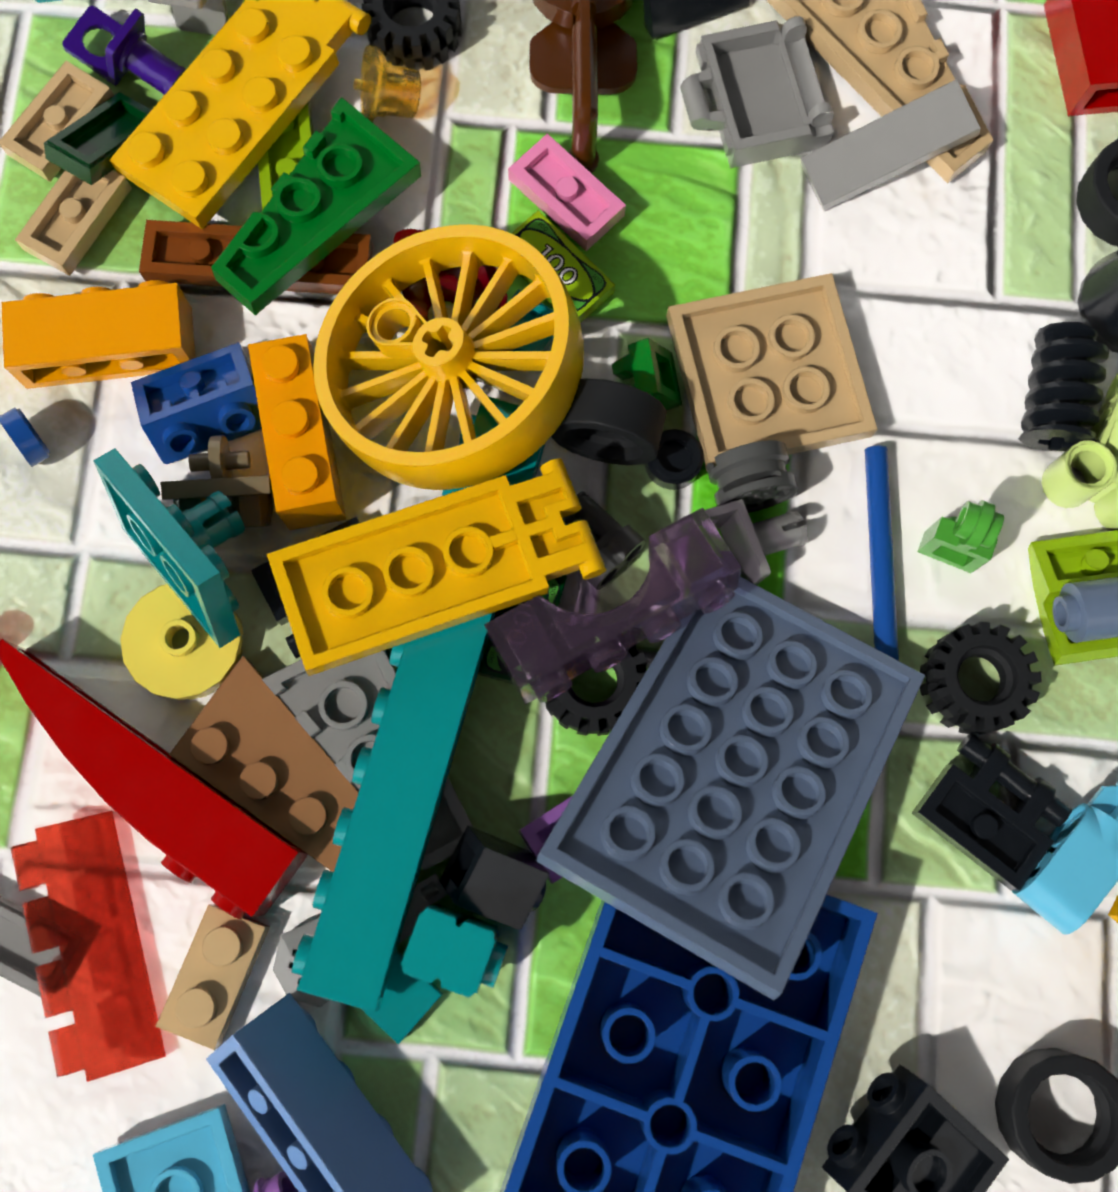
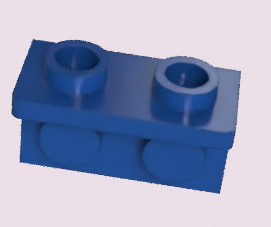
[131,342,262,464]

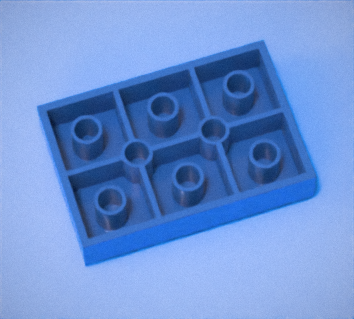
[500,894,878,1192]

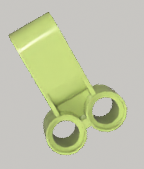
[1041,372,1118,531]

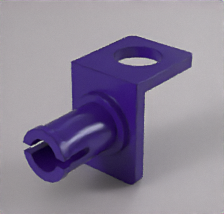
[62,6,186,96]

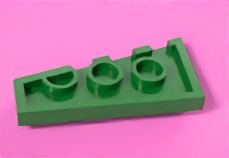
[211,97,421,316]

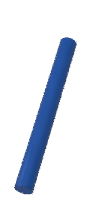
[864,446,899,661]

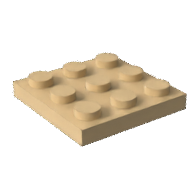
[666,273,878,471]

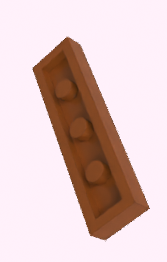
[139,220,373,294]

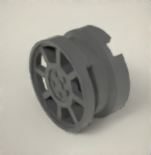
[706,440,798,513]

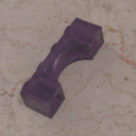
[484,508,742,704]

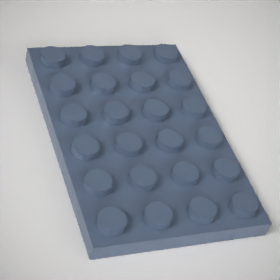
[536,561,925,1000]

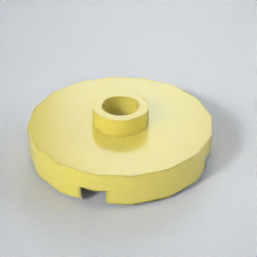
[120,584,244,700]

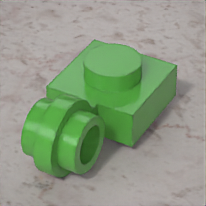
[917,500,1004,573]

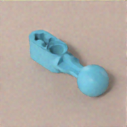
[1012,781,1118,935]

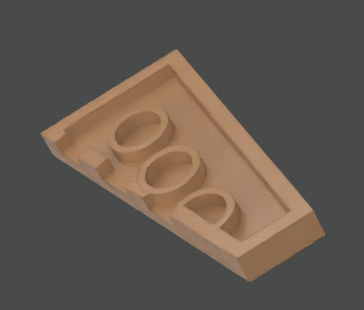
[169,656,359,872]

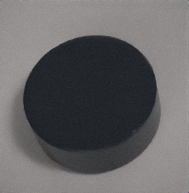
[645,429,704,490]

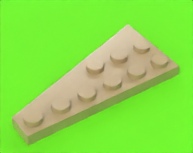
[766,0,994,184]

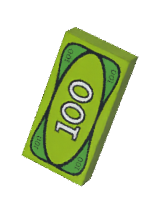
[512,210,615,323]

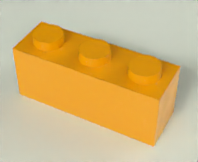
[1,280,196,389]
[248,334,347,531]

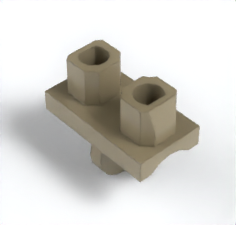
[160,435,273,528]

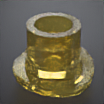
[353,45,421,122]

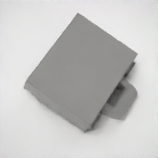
[680,16,834,168]

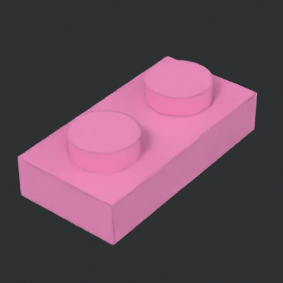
[508,133,626,251]

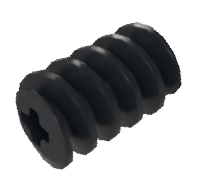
[1018,322,1110,451]

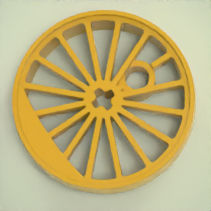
[313,224,584,490]

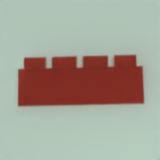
[10,811,166,1082]

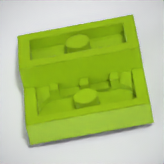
[1028,530,1118,666]

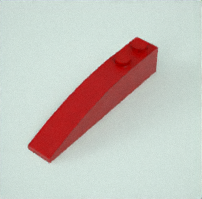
[0,639,308,920]

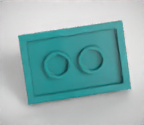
[93,448,245,648]

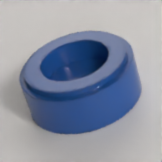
[0,407,50,467]

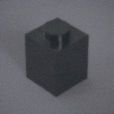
[439,825,550,931]

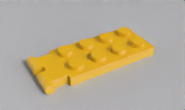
[109,0,371,230]
[267,458,606,676]

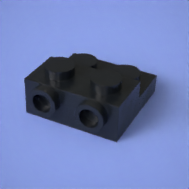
[821,1064,1009,1192]

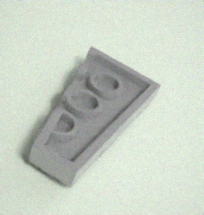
[262,650,473,870]

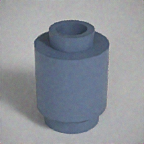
[1052,577,1118,643]

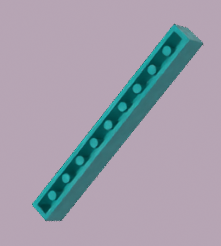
[292,397,546,1012]

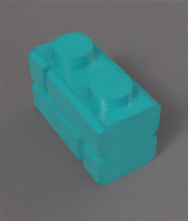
[401,904,508,998]

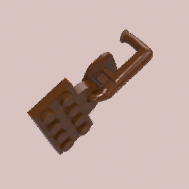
[529,0,637,173]

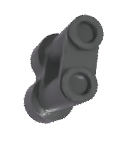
[562,491,646,590]

